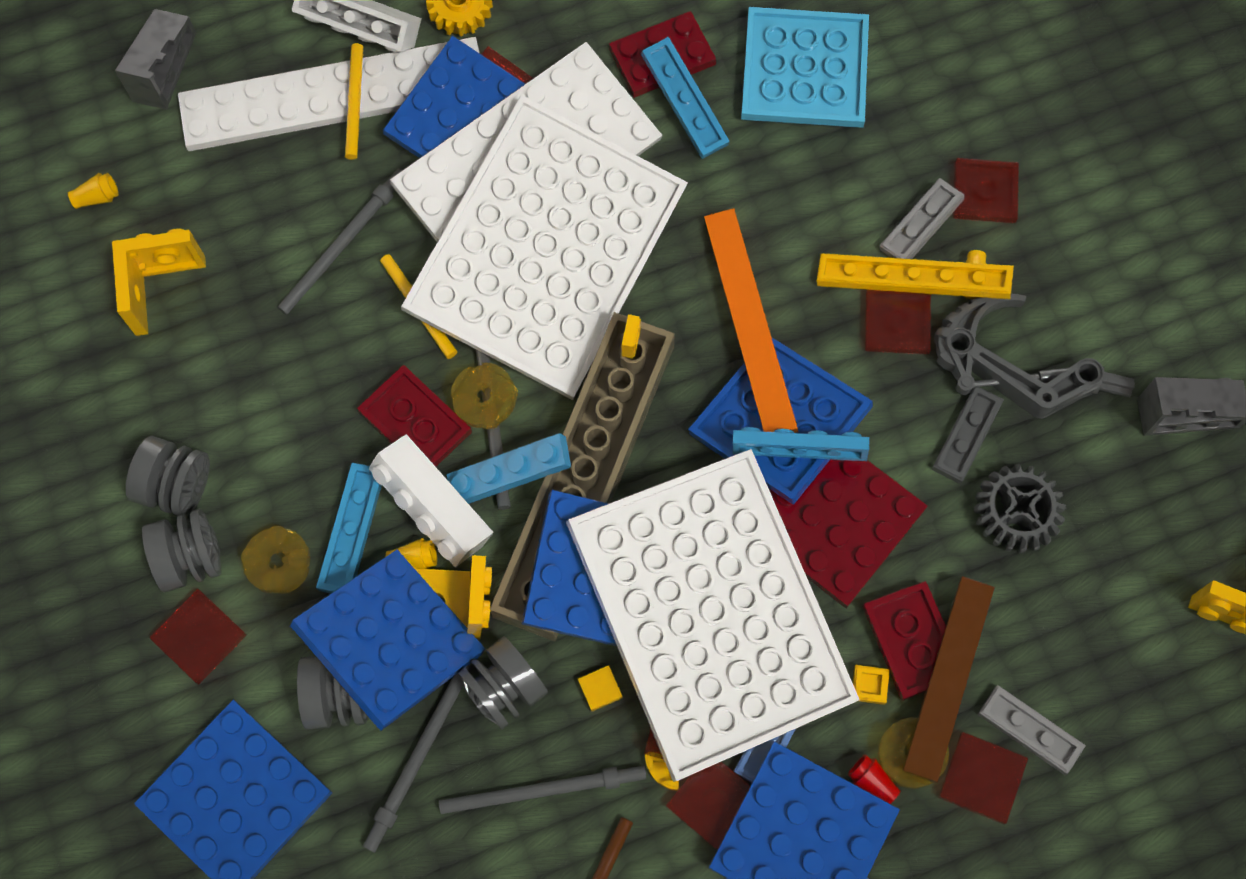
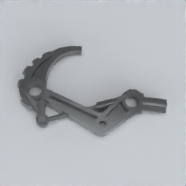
[934,294,1135,419]

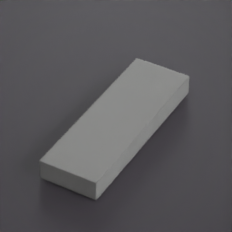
[880,178,964,259]
[977,685,1086,775]

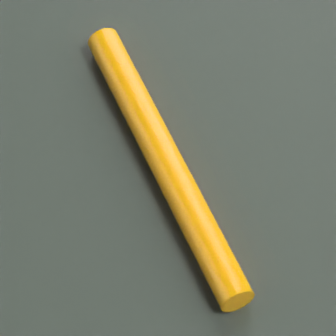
[345,43,363,160]
[380,254,458,359]

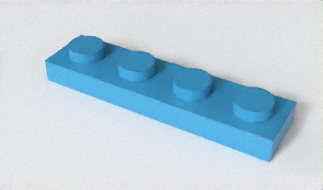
[641,37,730,159]
[732,427,869,461]
[447,433,571,504]
[316,463,382,594]

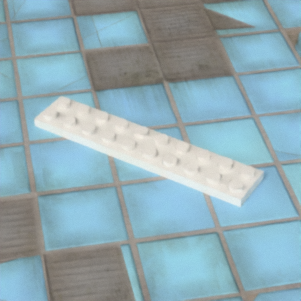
[178,37,479,152]

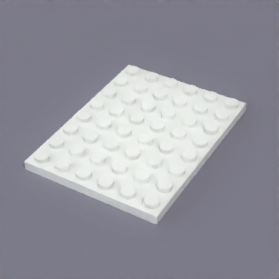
[401,95,688,400]
[566,449,860,782]

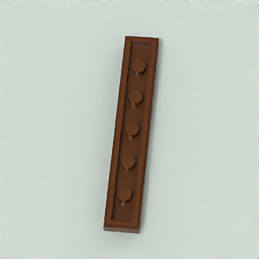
[902,576,995,784]

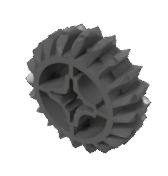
[974,463,1066,553]

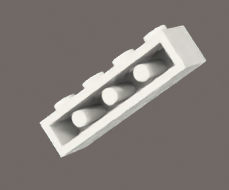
[292,0,422,53]
[369,434,494,567]

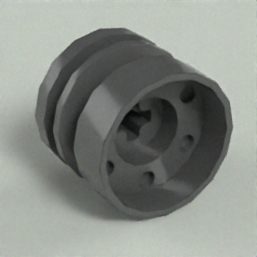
[126,436,210,517]
[142,509,221,593]
[457,636,548,730]
[297,656,368,730]

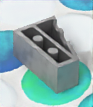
[115,9,196,110]
[1137,377,1246,436]

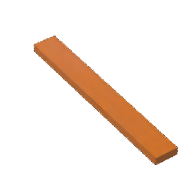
[704,208,798,433]

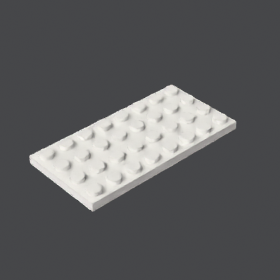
[390,42,662,243]

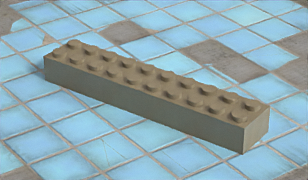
[490,312,675,641]

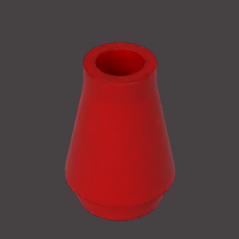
[848,754,901,804]

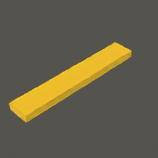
[817,253,1014,299]

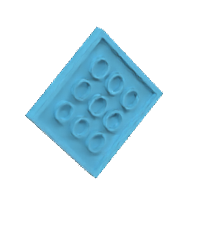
[741,7,869,128]

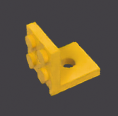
[112,229,206,336]
[414,555,492,640]
[1188,580,1246,634]

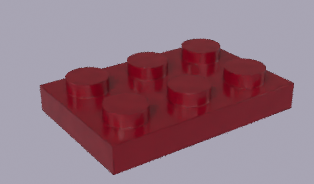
[609,11,716,98]
[357,365,472,467]
[862,581,946,701]

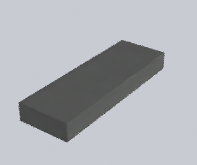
[931,387,1004,484]

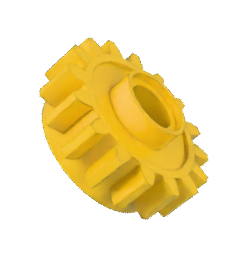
[426,0,493,36]

